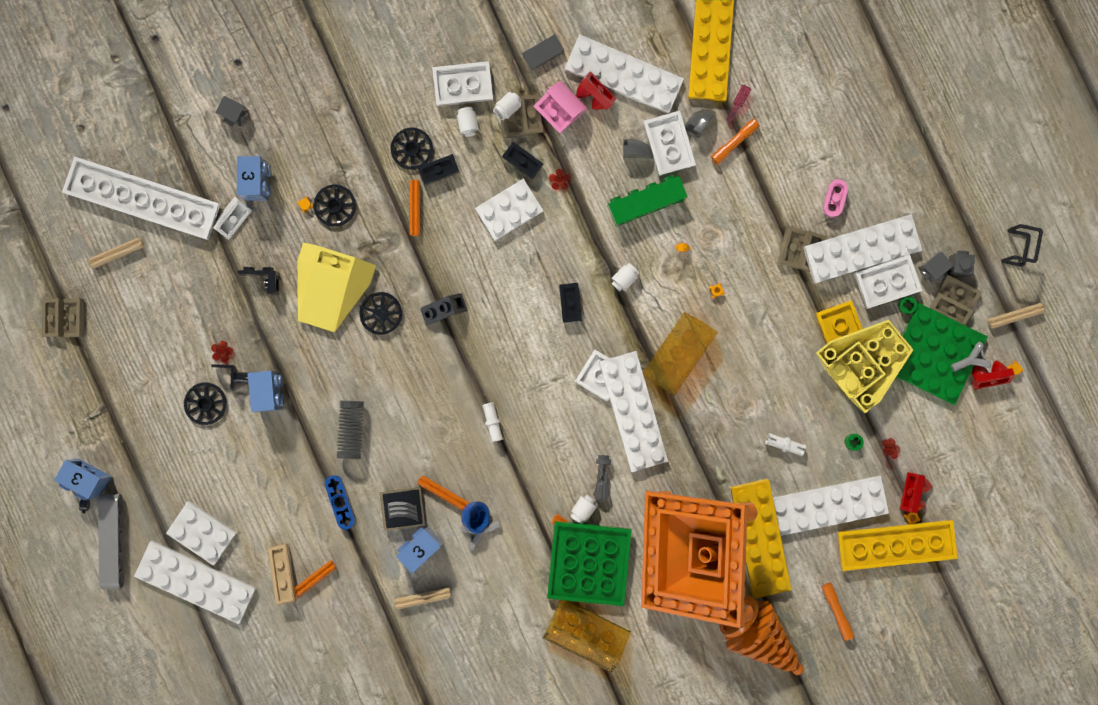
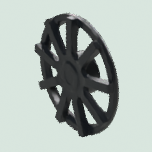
[390,127,433,170]
[313,184,356,227]
[359,292,402,335]
[184,382,227,425]

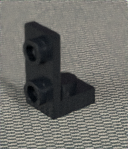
[237,267,279,295]
[420,293,468,325]

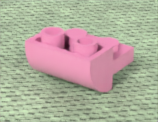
[534,81,588,134]

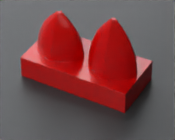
[576,71,616,110]
[971,360,1015,390]
[900,472,933,514]

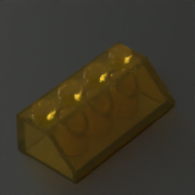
[643,312,718,396]
[543,600,631,673]

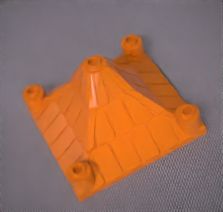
[641,491,758,628]

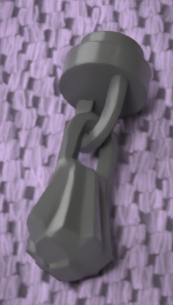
[593,455,611,502]

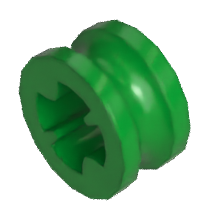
[898,297,917,314]
[844,433,864,451]

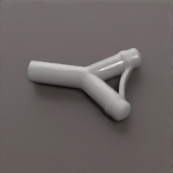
[951,342,991,372]
[461,521,501,551]

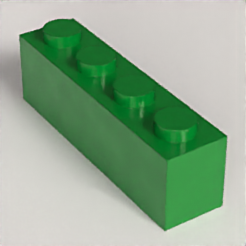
[607,175,688,227]

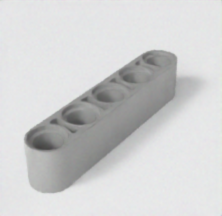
[98,494,124,589]

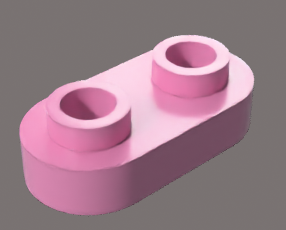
[823,179,848,218]

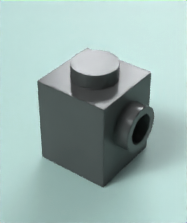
[215,96,248,127]
[919,251,953,282]
[948,251,975,277]

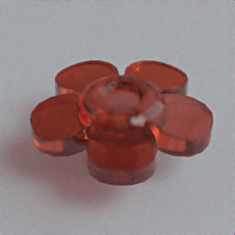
[549,169,571,190]
[211,341,233,363]
[881,438,900,459]

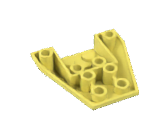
[297,242,376,332]
[816,320,913,413]

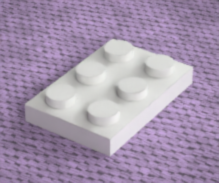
[432,61,493,106]
[643,111,696,177]
[475,179,543,241]
[854,255,922,309]
[166,501,237,566]

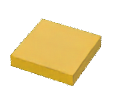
[815,300,863,344]

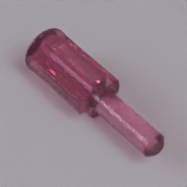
[726,85,752,122]

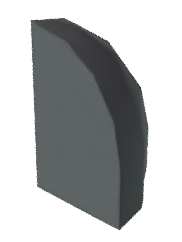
[685,109,715,137]
[623,139,653,159]

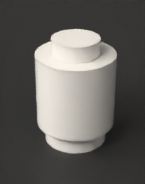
[493,92,521,120]
[457,107,479,137]
[611,263,639,291]
[570,494,597,524]

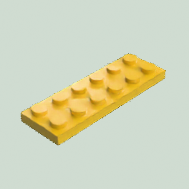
[688,0,734,102]
[730,478,792,599]
[837,520,958,571]

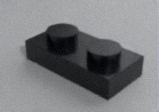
[502,142,544,180]
[417,154,460,186]
[559,283,582,323]

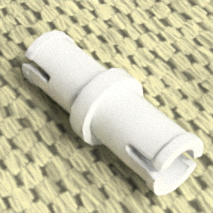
[482,402,503,442]
[765,433,806,457]

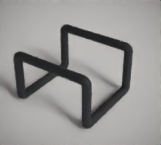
[1001,224,1043,267]

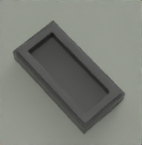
[522,34,564,71]

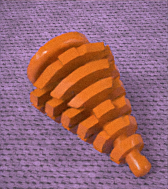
[719,596,804,675]

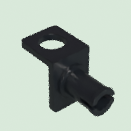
[211,364,252,391]

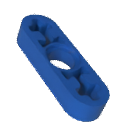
[325,475,356,530]

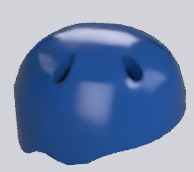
[461,501,490,534]

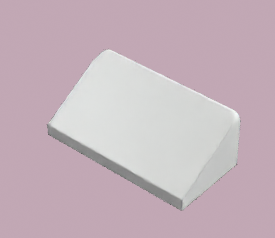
[213,197,252,240]

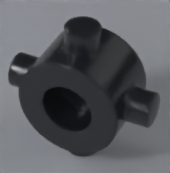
[79,499,90,514]

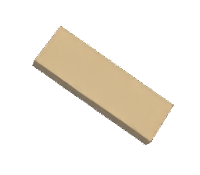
[268,544,297,606]

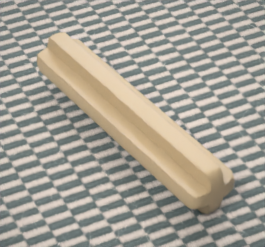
[88,238,144,268]
[988,303,1045,328]
[394,587,451,609]

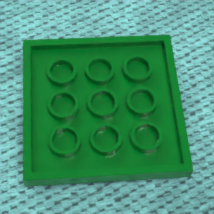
[896,303,988,405]
[547,521,632,606]

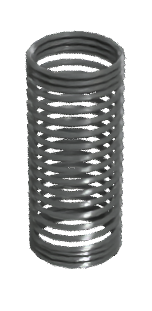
[337,400,364,459]

